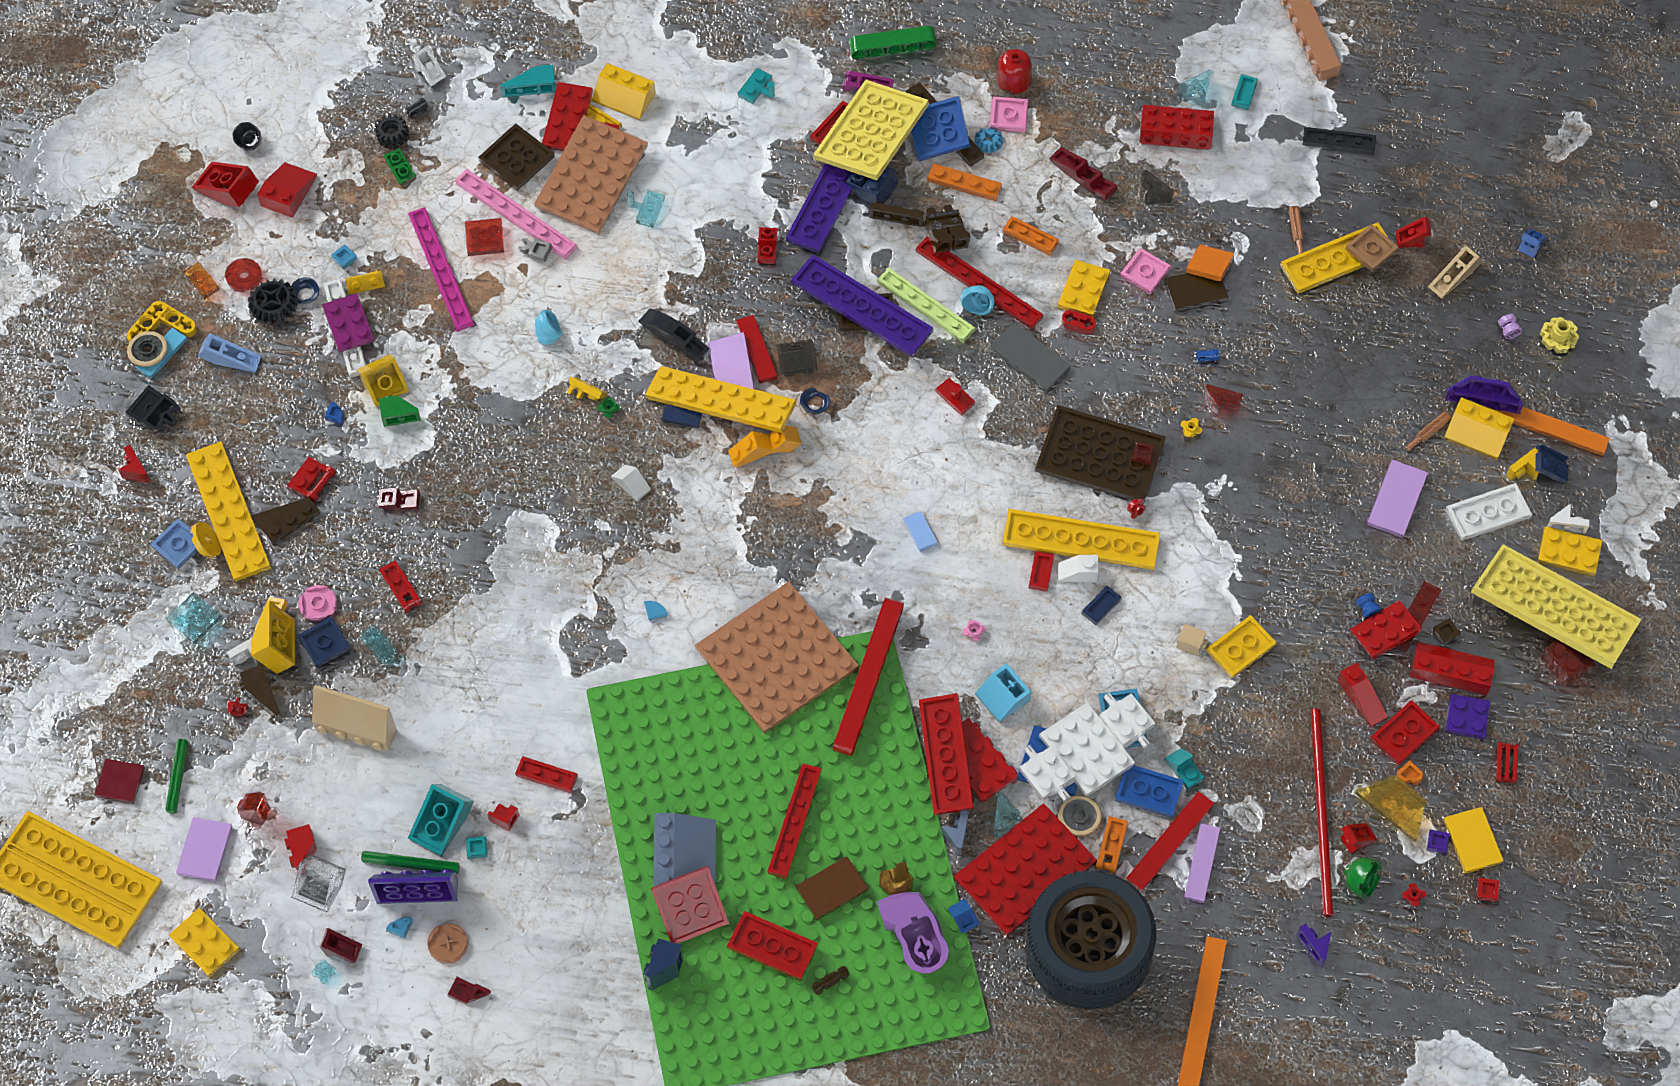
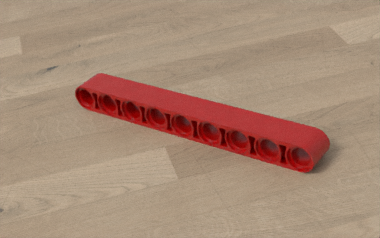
[833,597,904,757]

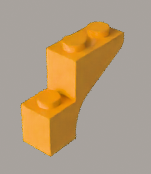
[728,425,802,467]

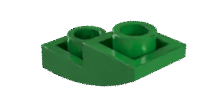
[384,148,415,184]

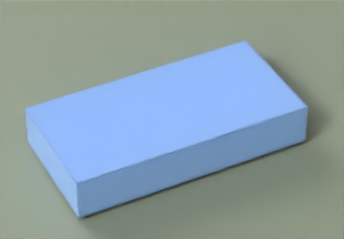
[903,511,937,552]

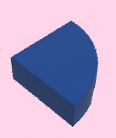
[324,401,344,425]

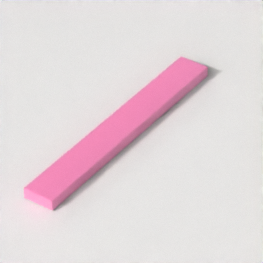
[455,169,577,260]

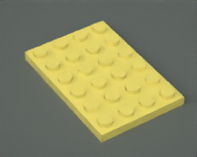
[813,80,929,180]

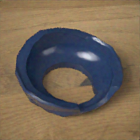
[290,277,320,304]
[800,387,830,415]

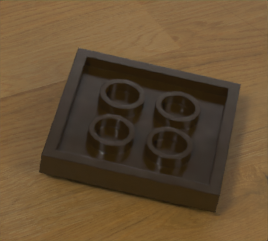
[478,123,555,191]

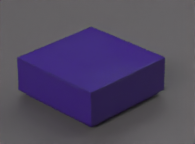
[1426,829,1450,854]

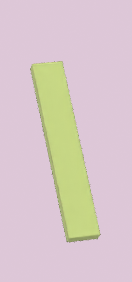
[877,268,975,343]

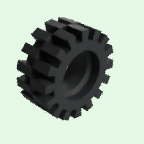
[374,114,409,149]

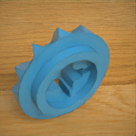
[975,126,1003,153]

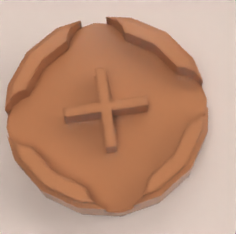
[427,923,468,964]

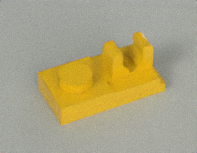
[567,376,608,401]

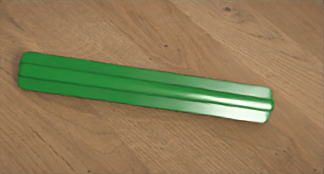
[165,739,188,814]

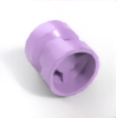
[1498,314,1522,339]

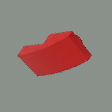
[757,227,778,264]

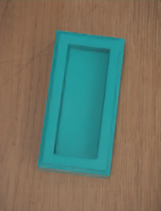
[1231,74,1258,110]

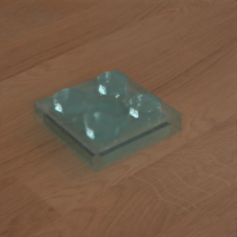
[166,592,222,644]

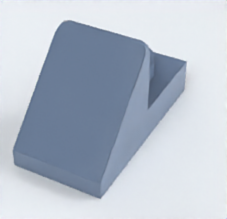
[941,811,969,856]

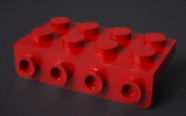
[1139,105,1214,150]
[962,718,1018,804]

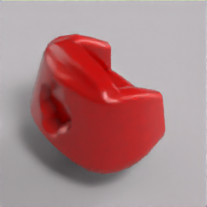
[227,698,248,716]

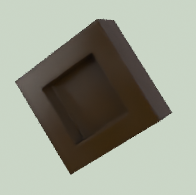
[1432,618,1461,645]

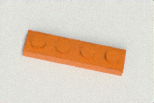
[927,163,1002,201]

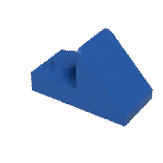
[1518,228,1547,258]

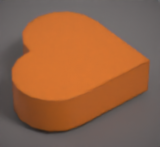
[1396,760,1423,785]

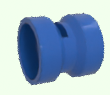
[1356,593,1382,619]

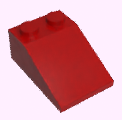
[192,162,259,207]
[257,162,317,218]

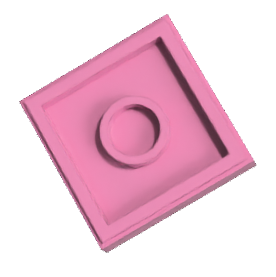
[990,96,1028,132]
[1120,248,1171,295]

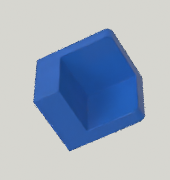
[948,899,980,934]

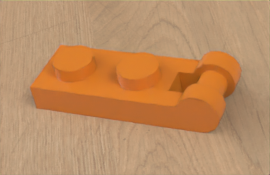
[1095,816,1128,874]

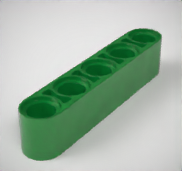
[849,26,937,59]

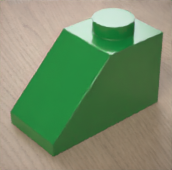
[379,396,421,427]

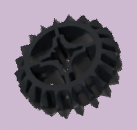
[248,278,298,326]

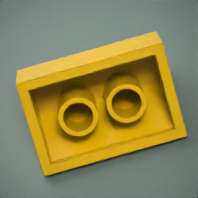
[592,63,656,120]
[1444,397,1515,459]

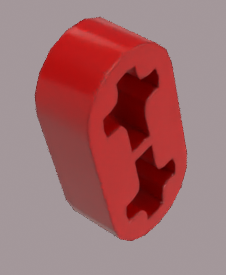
[1061,310,1096,334]

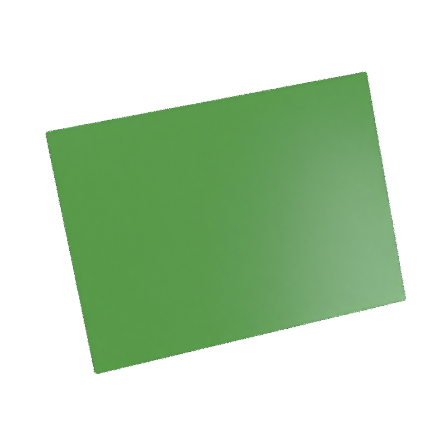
[586,631,990,1086]

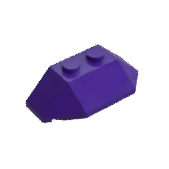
[1445,375,1524,414]

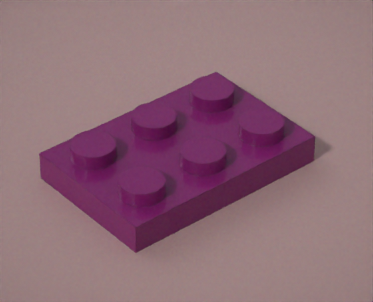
[322,293,374,353]

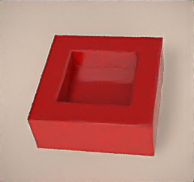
[1476,878,1499,902]

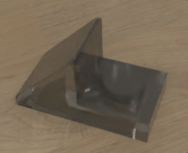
[1140,169,1174,203]

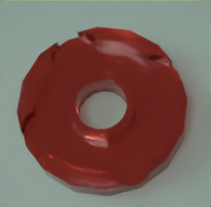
[225,258,262,293]

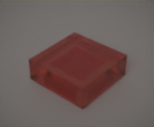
[1132,441,1154,464]

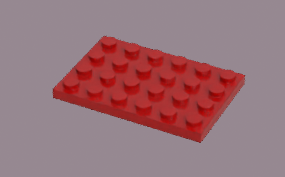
[953,803,1097,937]

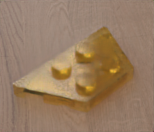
[1355,775,1427,842]

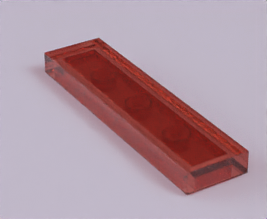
[1395,581,1442,653]

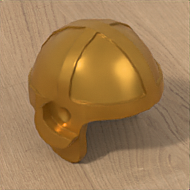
[879,862,914,896]

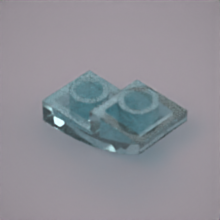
[359,624,398,664]

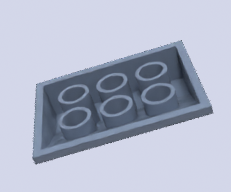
[653,813,716,887]

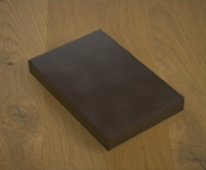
[1165,273,1229,312]

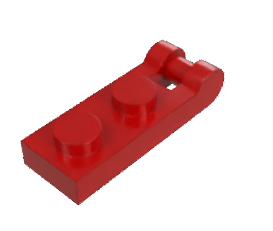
[379,560,422,613]

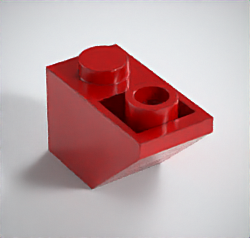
[284,824,317,874]

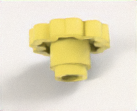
[1540,317,1579,353]

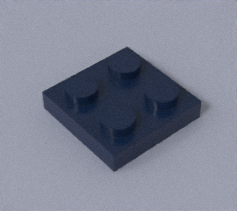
[297,616,351,668]

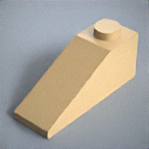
[1428,245,1483,299]

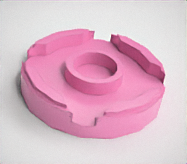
[298,585,338,622]

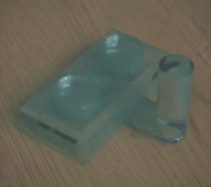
[627,190,665,228]

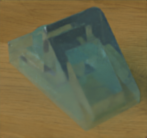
[1178,70,1212,102]
[993,792,1020,837]

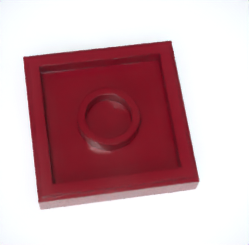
[94,759,145,804]

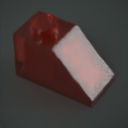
[237,792,271,826]

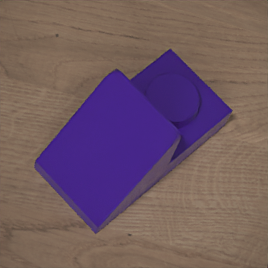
[1297,923,1331,967]

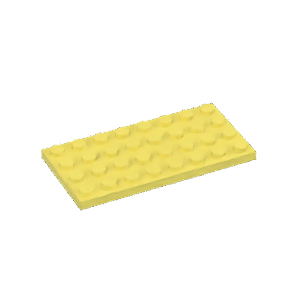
[1471,544,1641,669]

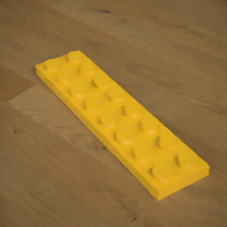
[645,366,796,433]
[185,441,271,582]
[1002,508,1160,570]

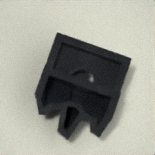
[125,385,181,430]

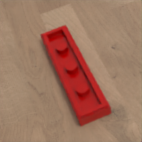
[736,315,777,384]

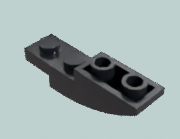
[638,308,710,364]

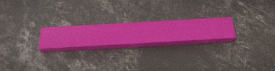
[408,207,474,332]

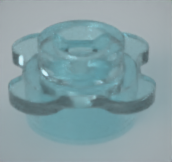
[312,960,336,984]

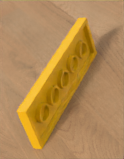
[1280,222,1395,294]

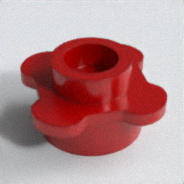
[1127,498,1146,519]
[1402,883,1426,907]

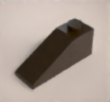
[239,665,283,723]

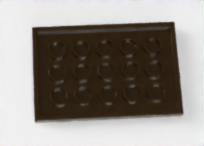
[1035,405,1166,504]

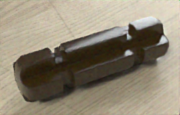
[811,966,849,995]

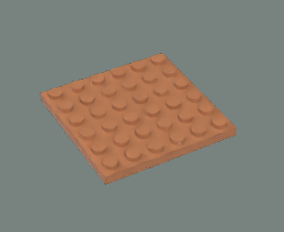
[695,581,859,734]

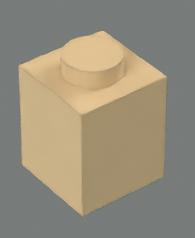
[1176,624,1208,656]

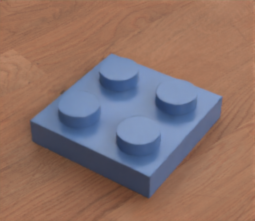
[150,518,198,570]

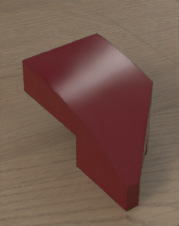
[447,976,491,1004]

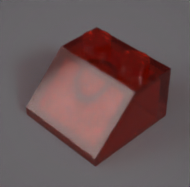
[1541,640,1597,687]

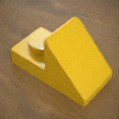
[1506,447,1539,481]

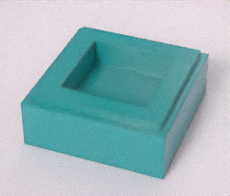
[466,836,488,859]

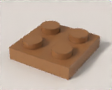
[1345,224,1398,272]

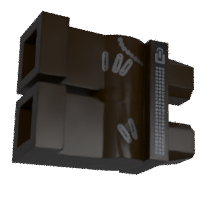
[925,205,971,253]

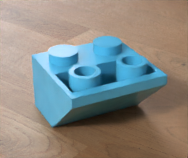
[975,663,1031,723]

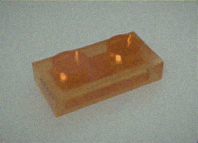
[183,262,220,300]

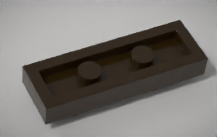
[869,202,924,227]

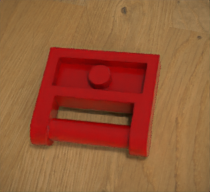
[287,456,337,502]

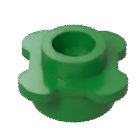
[597,397,620,418]

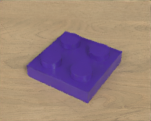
[1445,694,1490,740]

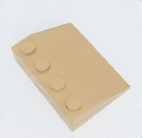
[312,685,397,751]

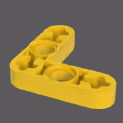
[127,301,197,343]

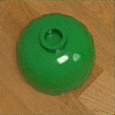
[1344,857,1382,899]

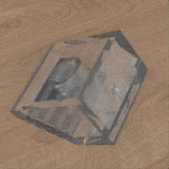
[291,854,346,912]

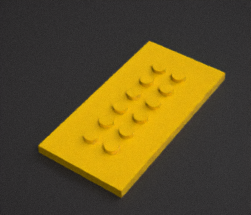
[0,810,163,950]

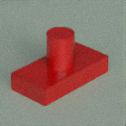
[936,378,975,416]

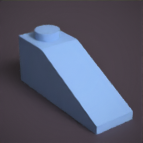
[198,334,261,372]

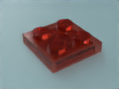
[465,218,504,256]

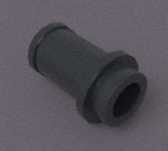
[405,98,429,118]

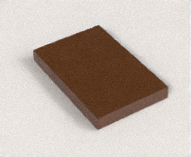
[795,856,868,921]

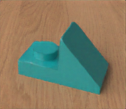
[1164,748,1204,790]

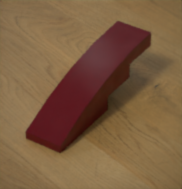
[1049,147,1118,201]

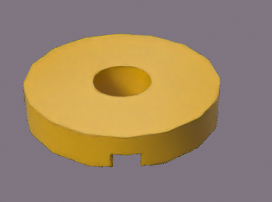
[191,522,221,559]

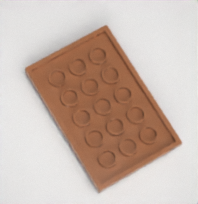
[534,115,648,234]

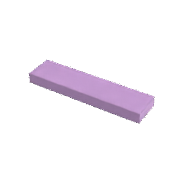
[1184,823,1220,904]

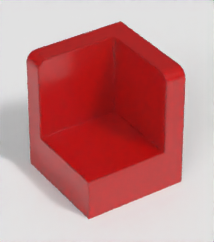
[487,804,520,831]

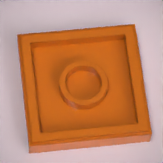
[1186,244,1234,282]

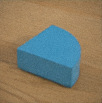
[644,601,668,621]
[386,917,413,938]

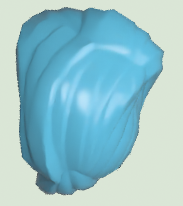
[960,285,995,315]
[535,310,563,345]

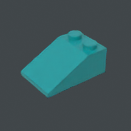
[408,784,474,856]

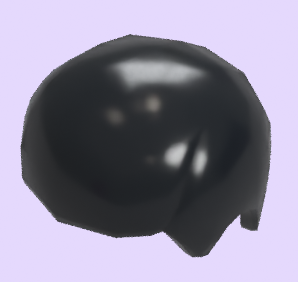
[232,122,262,151]

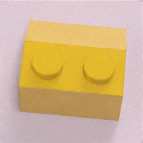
[356,354,409,407]

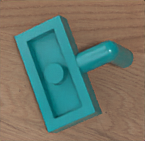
[738,68,775,104]

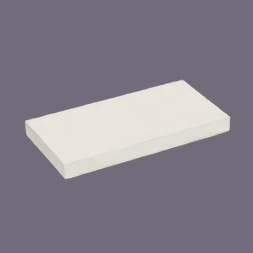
[1445,483,1532,541]

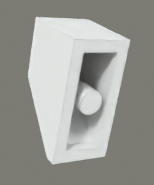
[1058,555,1098,582]

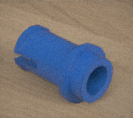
[1196,348,1220,363]

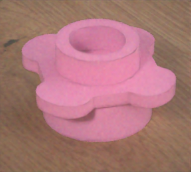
[963,620,986,642]

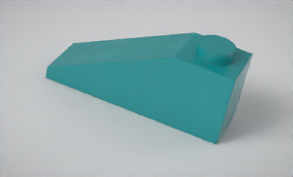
[501,65,556,98]

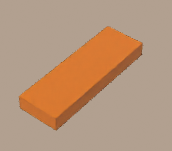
[1002,216,1059,256]

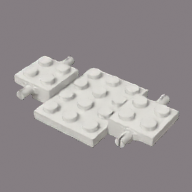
[1019,692,1155,802]

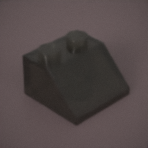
[776,340,818,377]

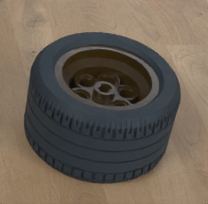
[1026,870,1157,1009]

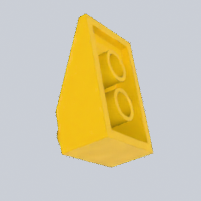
[251,601,295,674]

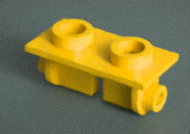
[345,270,385,295]

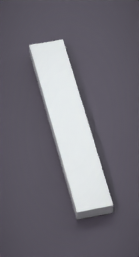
[323,279,366,378]

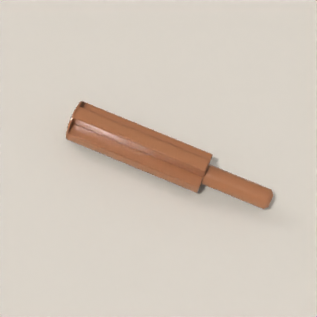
[1288,206,1304,254]
[1405,411,1451,451]

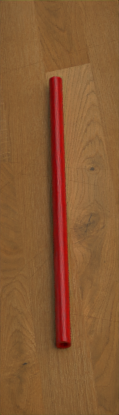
[1311,708,1333,917]

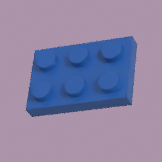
[1115,765,1184,818]

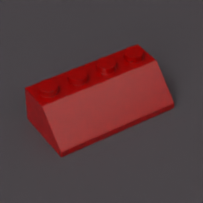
[1410,641,1494,696]

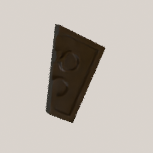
[251,497,320,545]

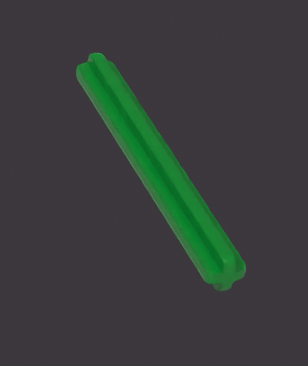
[361,851,460,874]

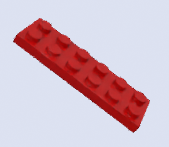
[919,693,974,816]

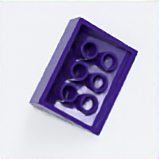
[368,870,458,904]

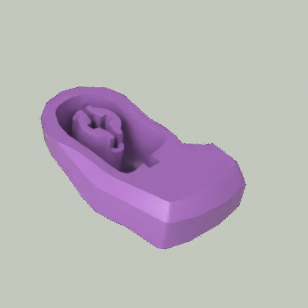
[877,892,949,974]

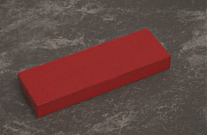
[515,756,578,793]

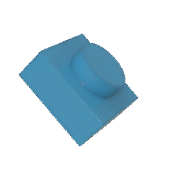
[331,244,357,270]

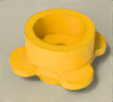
[1180,418,1202,437]

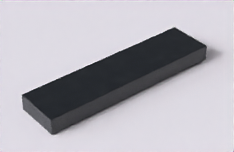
[1302,127,1376,154]

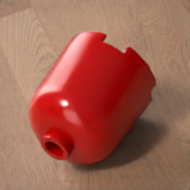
[996,49,1032,94]

